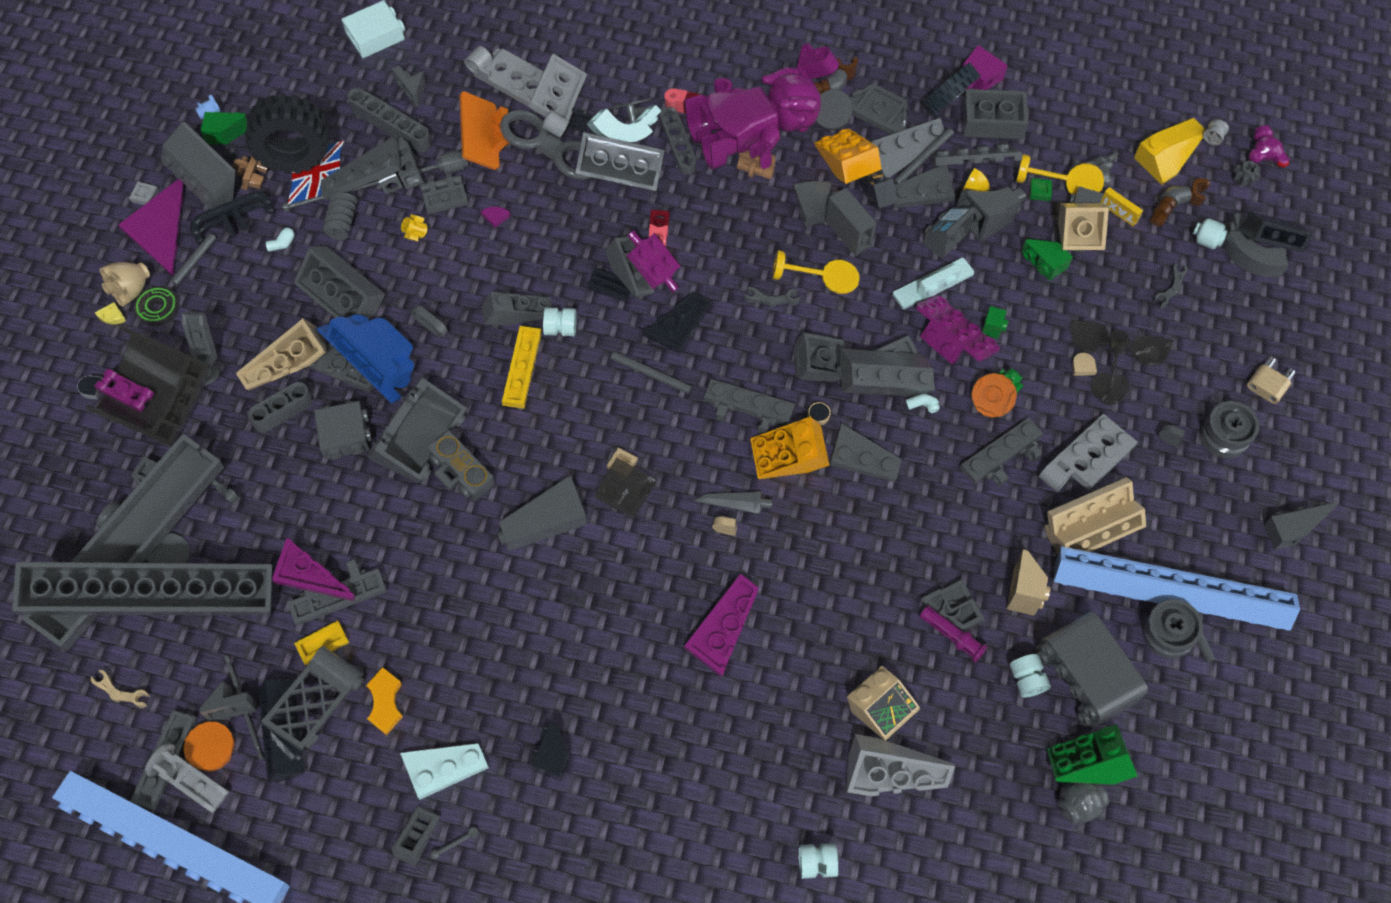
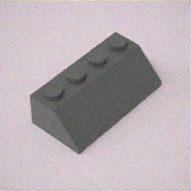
[161,122,235,209]
[575,132,665,191]
[294,246,385,319]
[839,349,935,397]

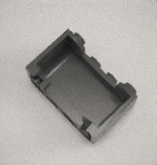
[1034,611,1148,731]

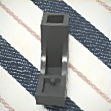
[1223,213,1289,277]

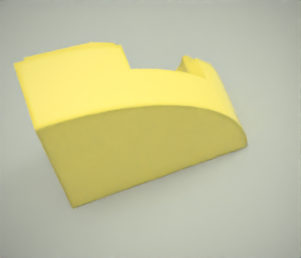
[95,302,126,324]

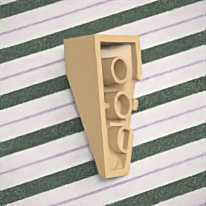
[236,319,326,391]

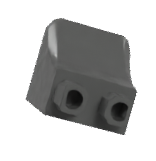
[957,187,1026,242]

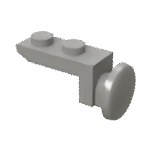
[145,743,229,813]

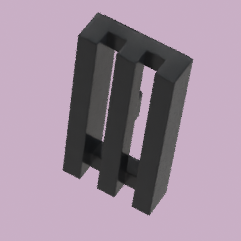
[587,268,631,303]

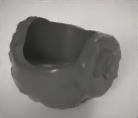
[1058,782,1109,825]

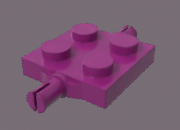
[626,230,681,293]

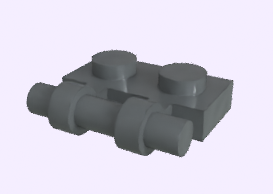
[420,175,468,214]

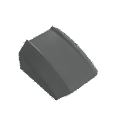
[793,333,846,381]

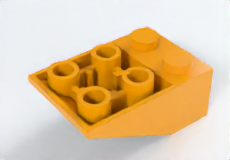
[814,129,882,184]
[750,417,829,479]

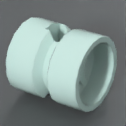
[543,307,577,336]
[1010,654,1051,698]
[799,843,838,878]

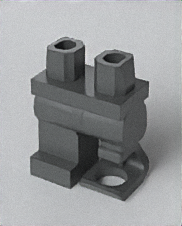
[376,137,424,194]

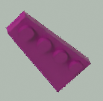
[684,574,759,677]

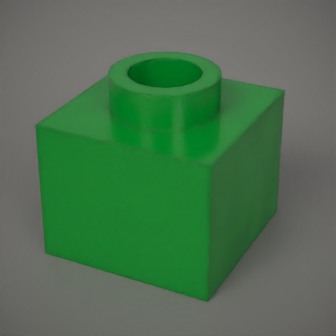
[982,306,1008,339]

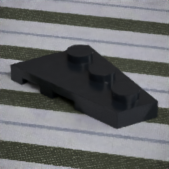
[642,292,712,354]

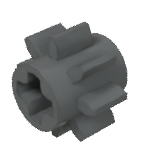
[1234,160,1261,187]

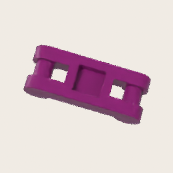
[94,368,155,412]

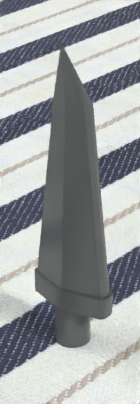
[693,491,772,514]

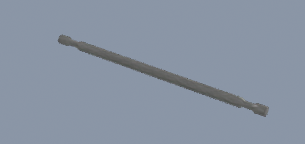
[224,655,264,760]

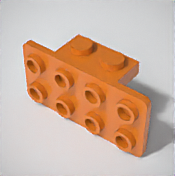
[459,91,509,170]

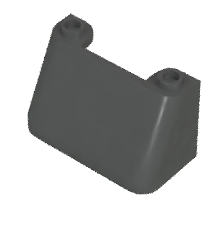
[367,378,467,483]

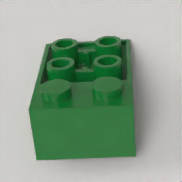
[1047,724,1138,785]

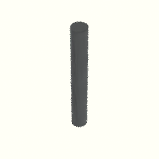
[170,234,216,286]

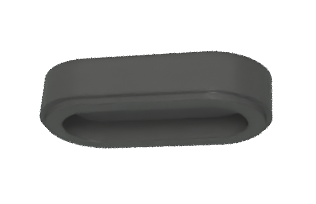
[411,305,448,338]

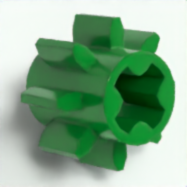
[998,367,1024,393]

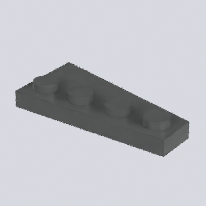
[930,143,1022,166]

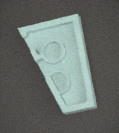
[400,744,489,800]

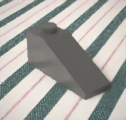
[605,237,655,297]

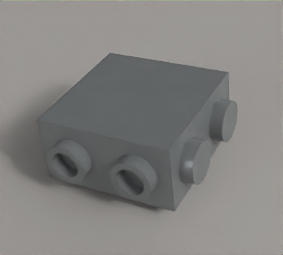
[314,401,372,459]

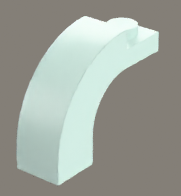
[587,105,661,142]

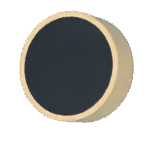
[808,402,831,425]

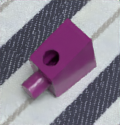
[962,45,1008,90]

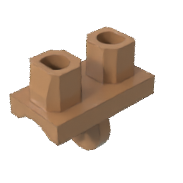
[737,150,776,179]
[232,156,269,191]

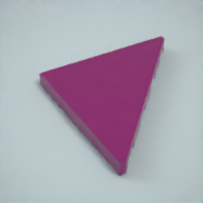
[118,179,185,276]

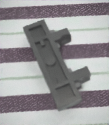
[704,379,795,434]
[960,418,1044,487]
[288,560,387,626]

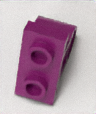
[797,43,839,79]

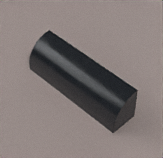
[258,679,305,783]

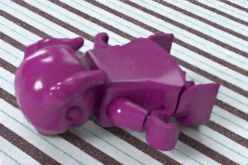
[684,67,821,170]

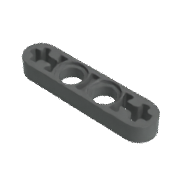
[660,107,697,174]

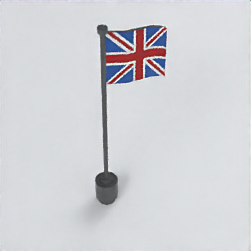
[282,141,469,212]

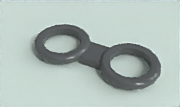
[500,110,592,180]

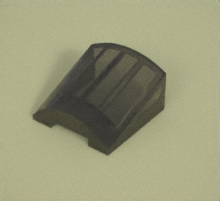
[85,327,210,446]

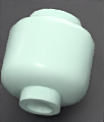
[1193,218,1228,249]

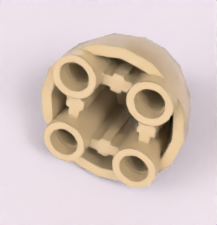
[100,262,150,307]

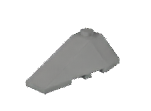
[846,734,955,796]

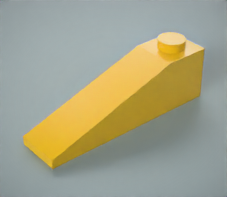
[1134,118,1206,185]

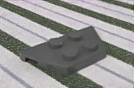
[850,83,908,135]

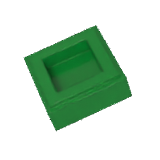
[1030,178,1052,201]

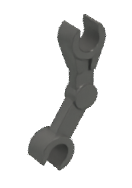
[1153,263,1188,309]
[744,287,800,308]
[210,479,241,505]

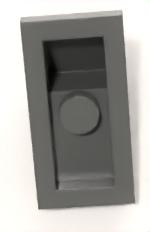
[392,65,426,108]
[200,682,257,722]

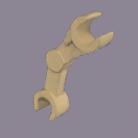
[91,670,150,708]

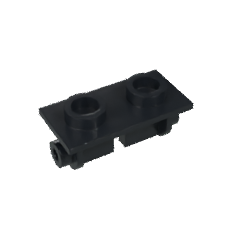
[569,110,597,135]

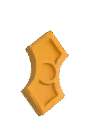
[366,667,403,736]

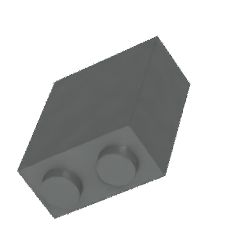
[826,188,877,256]

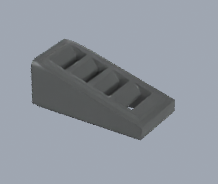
[392,806,440,866]

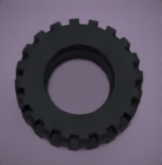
[246,94,328,174]

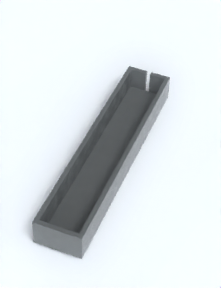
[22,434,224,651]

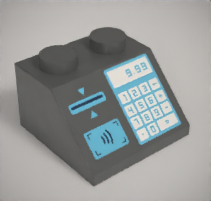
[923,207,976,259]

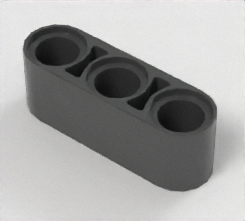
[248,382,313,432]

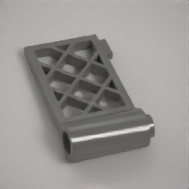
[261,646,364,751]

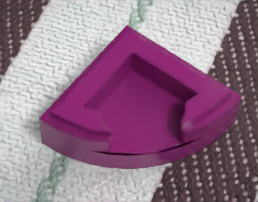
[481,207,511,228]

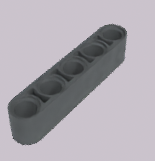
[347,88,431,153]

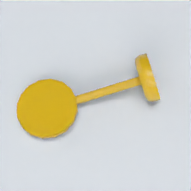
[1016,154,1104,194]
[772,250,860,294]

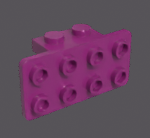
[916,295,1000,364]

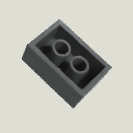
[962,89,1028,139]

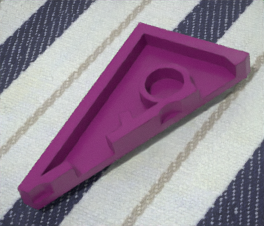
[272,538,355,601]

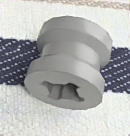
[1203,119,1229,145]

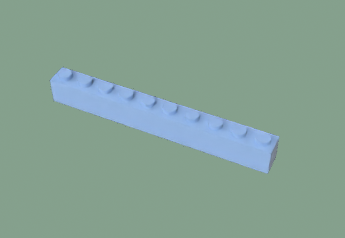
[1054,546,1300,630]
[52,771,290,903]

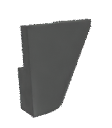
[793,181,831,227]
[922,580,985,631]

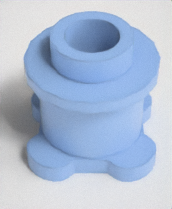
[195,95,220,119]

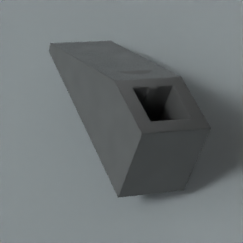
[481,292,552,326]
[1264,502,1337,550]

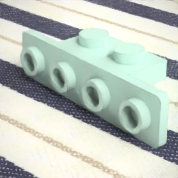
[893,258,974,310]

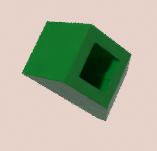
[201,112,247,145]
[1021,239,1073,281]

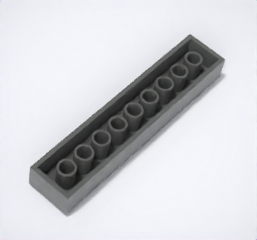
[12,562,273,615]

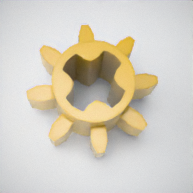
[401,214,427,241]

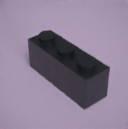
[1240,211,1313,252]

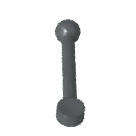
[430,827,479,860]

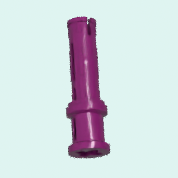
[919,605,988,663]

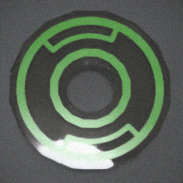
[134,286,180,327]

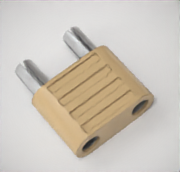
[1247,357,1295,404]

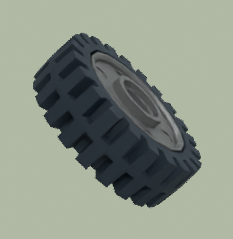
[922,62,981,115]

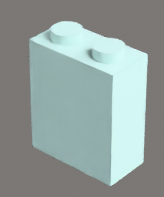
[342,0,405,58]

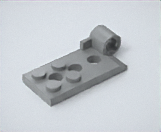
[464,46,556,106]

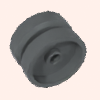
[1200,401,1259,459]
[1143,599,1203,659]

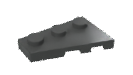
[308,344,375,393]
[830,423,902,483]

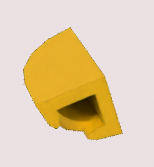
[963,168,989,191]

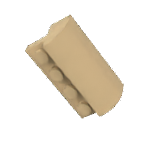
[1045,477,1146,553]

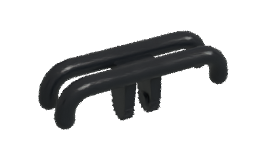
[190,191,274,245]

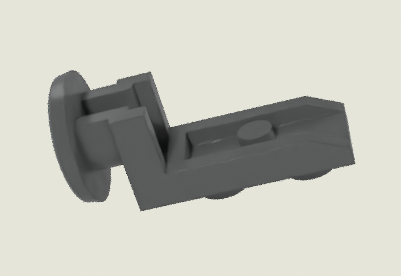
[182,312,220,386]

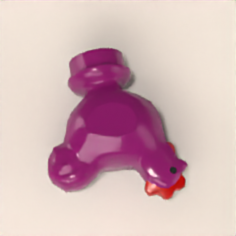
[1248,125,1290,168]

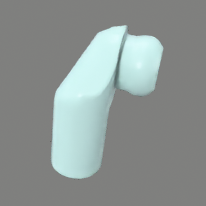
[266,228,294,252]
[906,394,940,413]

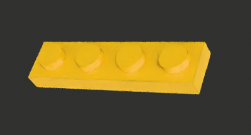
[502,326,542,409]

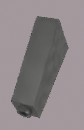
[497,476,587,551]

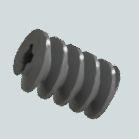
[323,192,357,240]

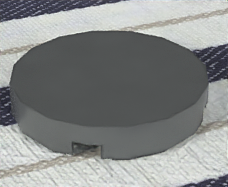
[816,89,854,131]

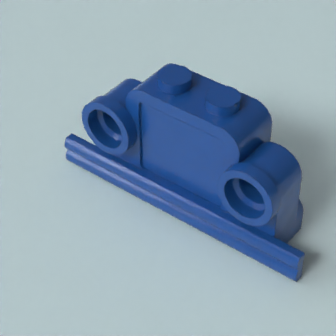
[317,315,414,403]

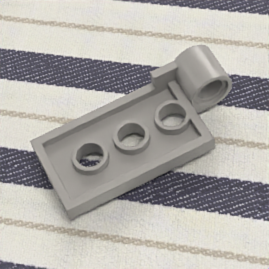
[528,54,587,138]
[1039,414,1138,492]

